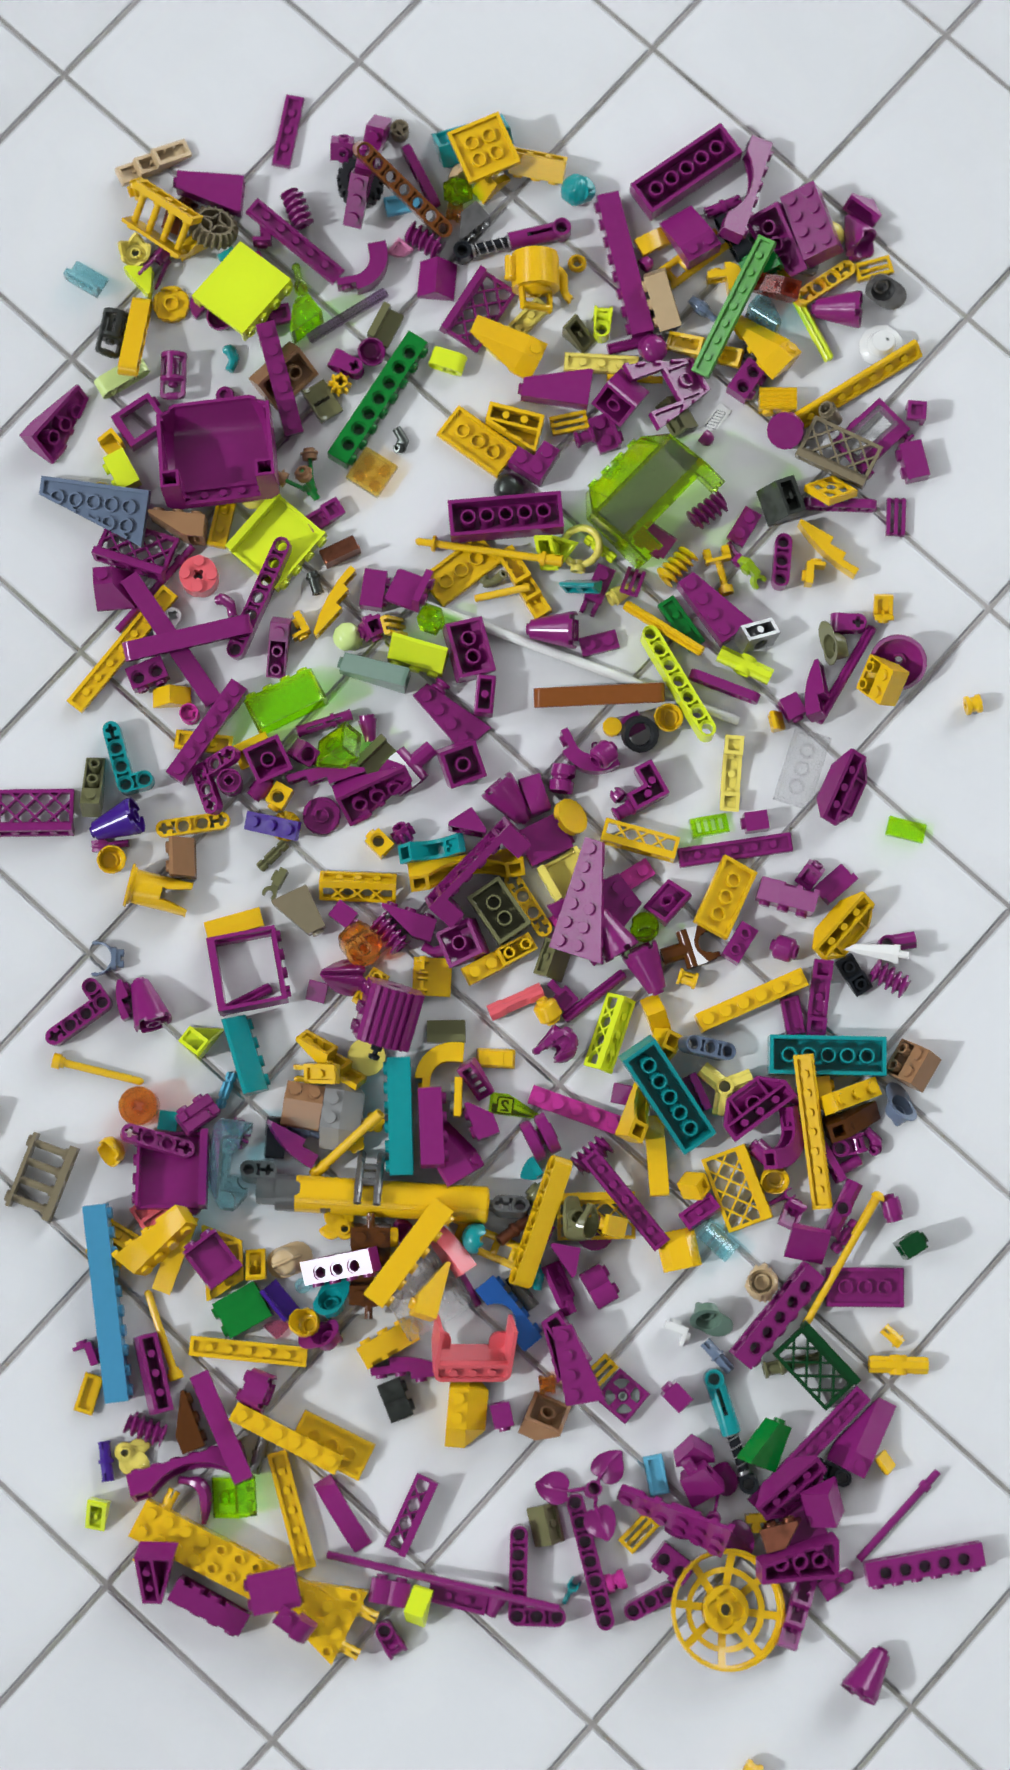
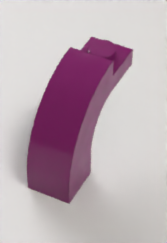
[336,240,388,295]
[559,727,620,775]
[762,1106,804,1170]

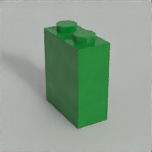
[211,1281,273,1339]

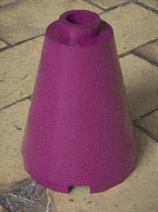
[812,290,863,328]
[526,611,579,649]
[481,771,531,825]
[602,909,639,963]
[621,940,666,996]
[130,977,172,1033]
[841,1646,890,1706]

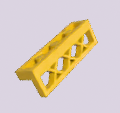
[600,817,680,863]
[319,871,397,903]

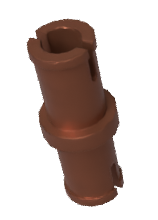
[495,1215,529,1246]

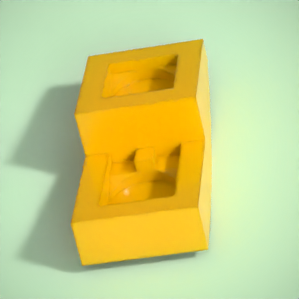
[634,227,671,257]

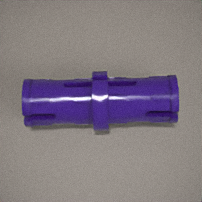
[98,1441,115,1482]

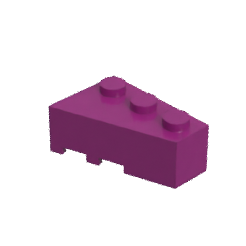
[755,876,821,919]
[541,1309,593,1383]
[134,1541,179,1604]

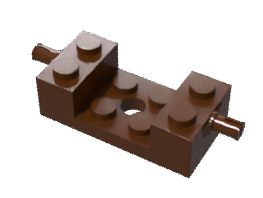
[349,1212,391,1319]

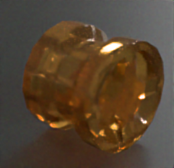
[445,202,464,223]
[538,1374,556,1395]

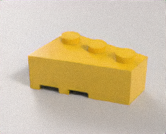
[485,401,545,455]
[356,1317,421,1369]

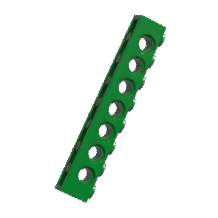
[327,331,429,469]

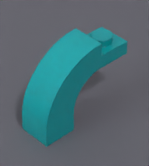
[398,833,466,864]

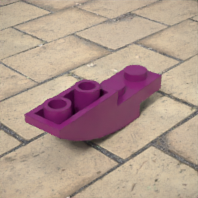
[370,1356,436,1382]

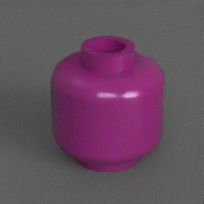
[590,740,618,769]
[769,935,800,962]

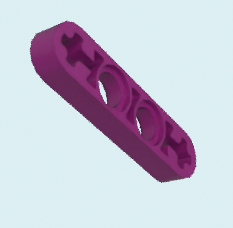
[401,143,441,208]
[804,497,877,513]
[688,669,761,705]
[120,1123,195,1159]

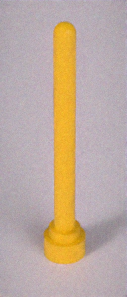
[51,1053,144,1085]
[144,1290,184,1382]

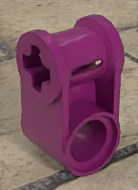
[327,349,364,380]
[830,612,867,635]
[830,1132,869,1158]
[375,1620,408,1660]

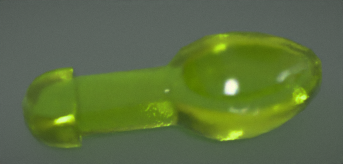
[291,263,308,298]

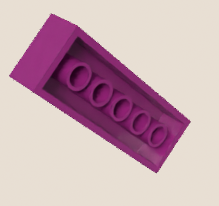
[629,123,743,221]
[448,491,564,543]

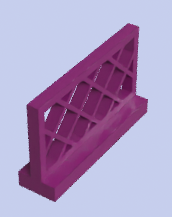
[439,265,515,354]
[91,528,180,583]
[0,789,75,837]

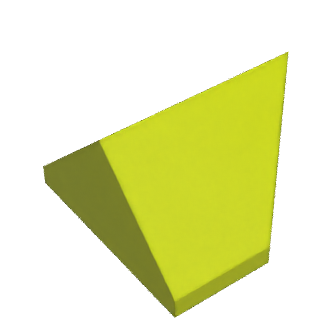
[534,535,579,570]
[178,1026,224,1059]

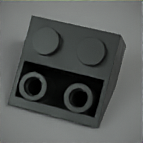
[756,475,806,527]

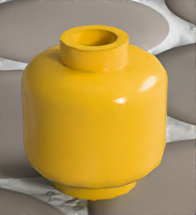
[533,996,562,1026]

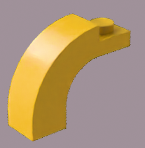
[415,1042,465,1094]

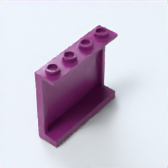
[132,1128,210,1210]

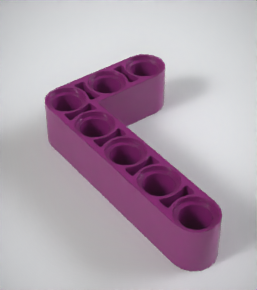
[508,1524,566,1627]

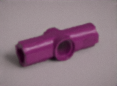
[823,1178,862,1238]

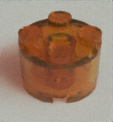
[338,921,383,966]
[118,1086,160,1126]

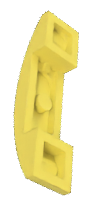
[719,734,745,812]

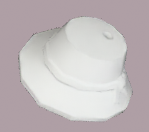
[859,325,903,365]

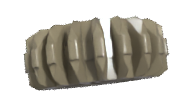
[189,205,239,251]

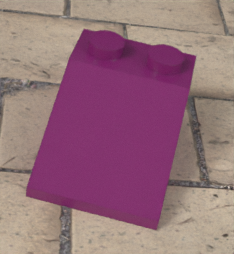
[659,205,721,270]

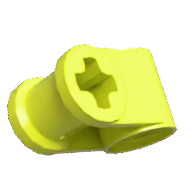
[593,305,613,343]

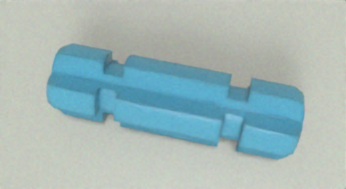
[215,1071,237,1109]

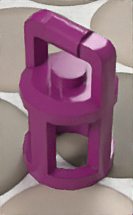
[160,350,187,400]

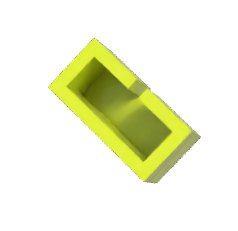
[102,447,142,488]

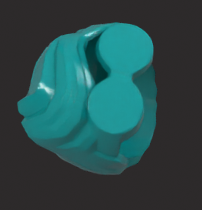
[561,174,596,206]

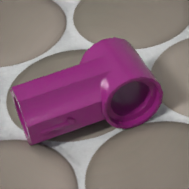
[877,931,917,950]

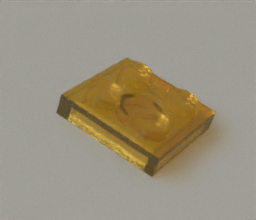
[346,446,398,499]

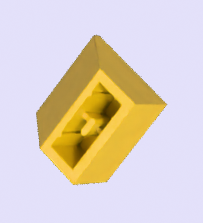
[856,654,910,706]

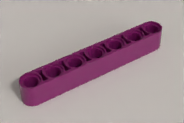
[226,537,292,660]
[122,614,254,662]
[566,1492,614,1631]

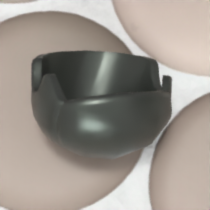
[494,473,524,496]

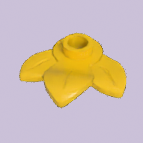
[319,1213,355,1240]

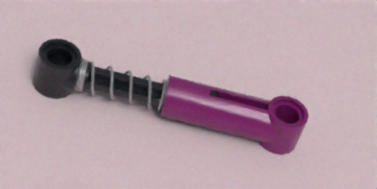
[453,218,571,265]

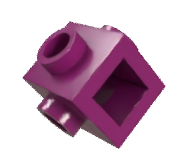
[330,134,354,163]
[358,613,384,643]

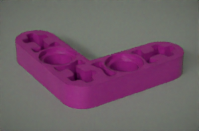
[192,746,241,815]

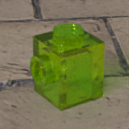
[443,177,473,205]
[416,603,445,636]

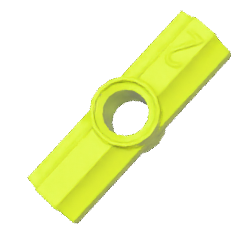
[716,645,774,685]

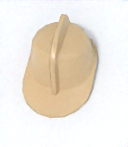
[267,1241,313,1279]

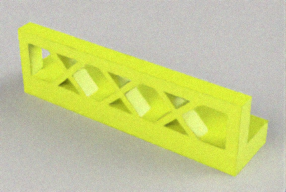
[583,992,636,1074]

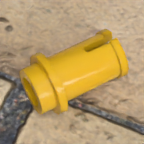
[880,1323,905,1348]

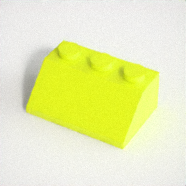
[387,632,449,678]

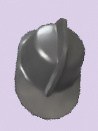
[865,273,907,310]

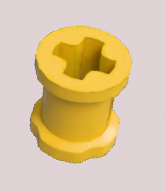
[676,968,699,990]

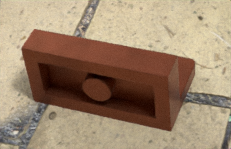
[319,535,361,569]

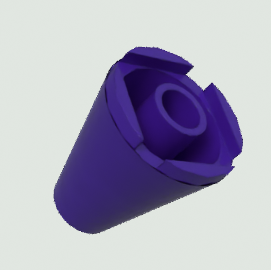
[89,797,145,840]

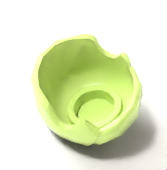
[333,623,363,651]

